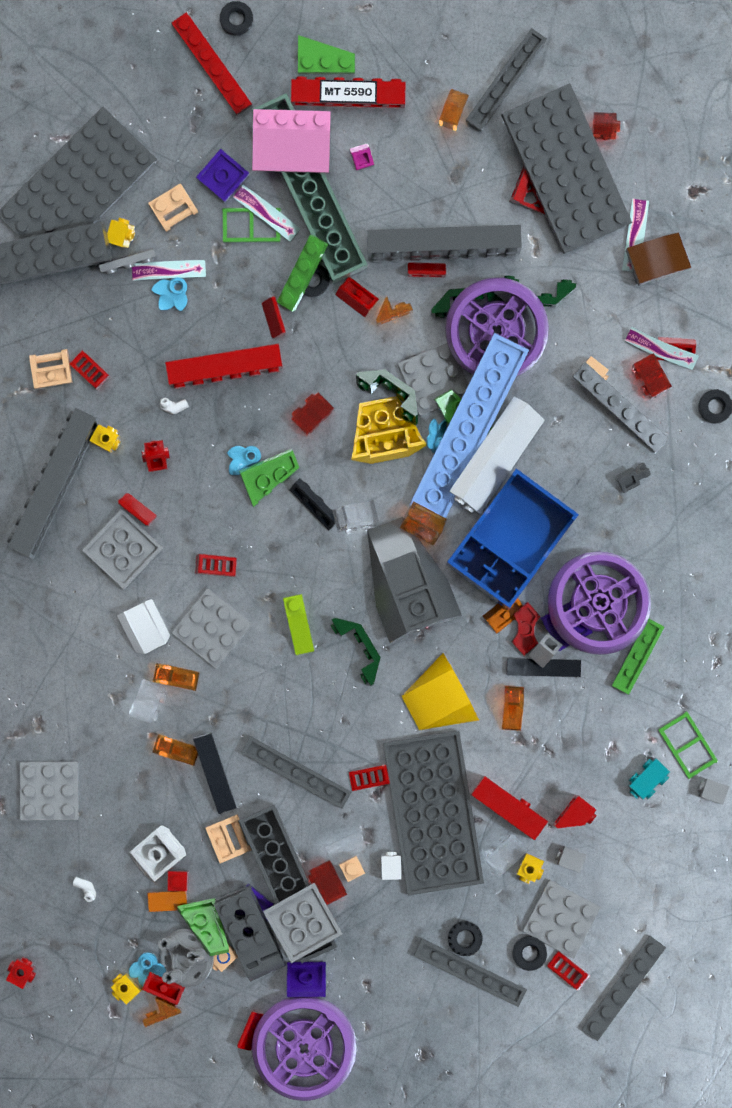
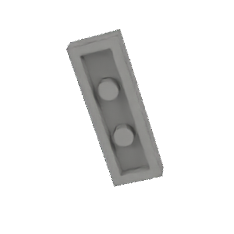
[99,248,156,274]

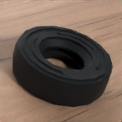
[220,1,253,36]
[304,264,330,297]
[698,389,732,424]
[512,936,547,971]

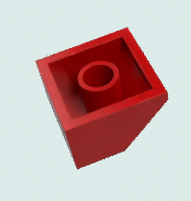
[552,795,597,828]

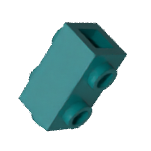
[628,758,670,800]

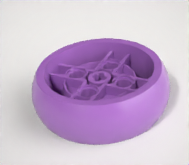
[445,278,549,377]
[548,551,651,655]
[252,997,357,1101]

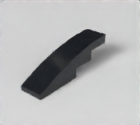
[193,732,237,814]

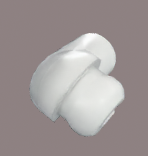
[160,398,189,414]
[73,877,96,902]

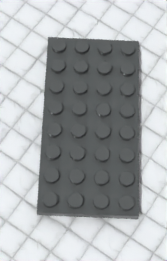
[501,83,632,254]
[0,107,157,239]
[383,731,484,896]

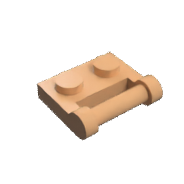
[148,183,198,232]
[29,349,73,389]
[206,814,252,863]

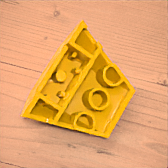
[351,396,427,464]
[401,653,479,730]

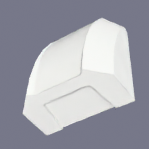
[118,599,170,654]
[129,825,186,882]

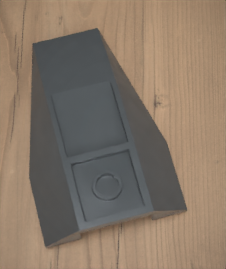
[367,517,462,643]

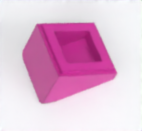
[350,144,374,170]

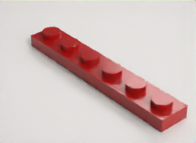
[171,12,252,116]

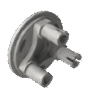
[158,928,214,987]

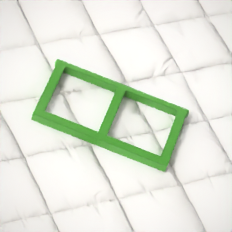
[222,208,281,242]
[658,711,718,779]

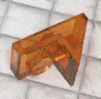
[376,296,413,326]
[142,997,182,1027]

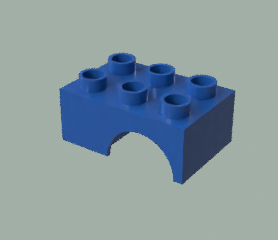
[446,468,579,610]

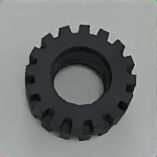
[448,921,483,956]

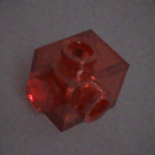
[592,112,620,140]

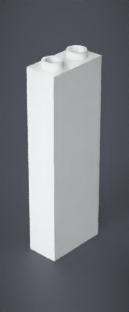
[449,396,545,515]

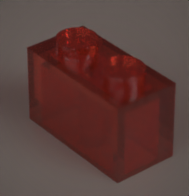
[631,353,672,399]
[291,392,335,437]
[308,860,347,905]

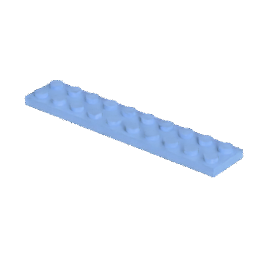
[409,333,529,522]

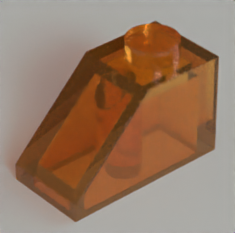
[438,89,469,131]
[153,663,200,691]
[502,686,524,731]
[152,734,198,766]

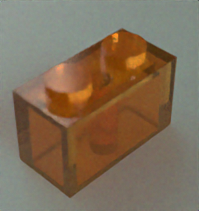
[400,501,447,545]

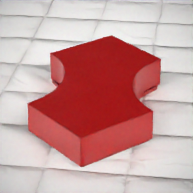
[511,602,540,656]

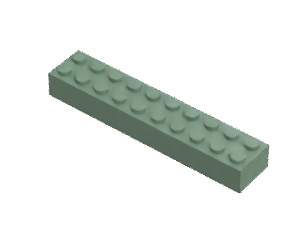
[252,93,368,284]

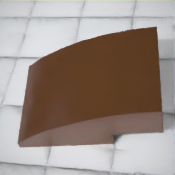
[626,232,692,286]

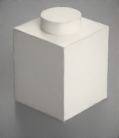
[381,852,401,880]

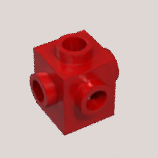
[141,440,170,472]
[6,957,36,989]

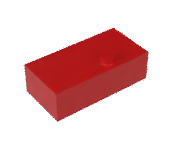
[470,776,548,840]

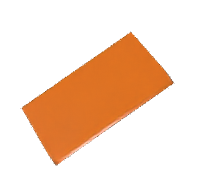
[483,598,523,634]
[147,891,187,912]

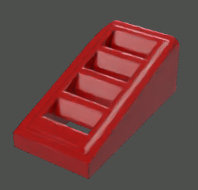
[70,350,110,390]
[195,554,237,577]
[349,765,390,791]
[547,951,590,991]

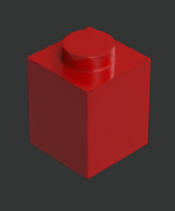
[168,870,189,891]

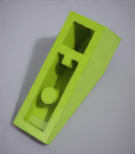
[283,594,314,655]

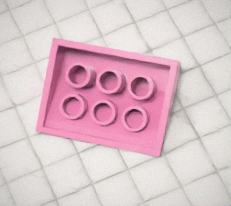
[252,109,331,173]

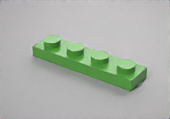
[277,235,328,311]
[612,619,664,695]

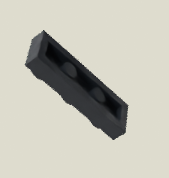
[289,478,340,531]

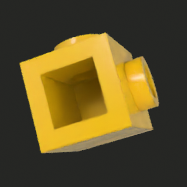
[107,217,135,248]
[89,424,121,453]
[516,853,544,884]
[111,973,142,1005]

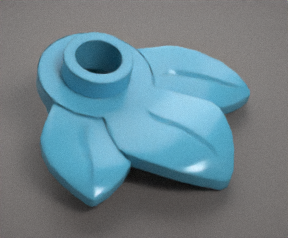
[151,277,188,311]
[426,419,447,453]
[227,446,261,475]
[129,952,166,987]

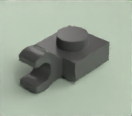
[616,463,651,493]

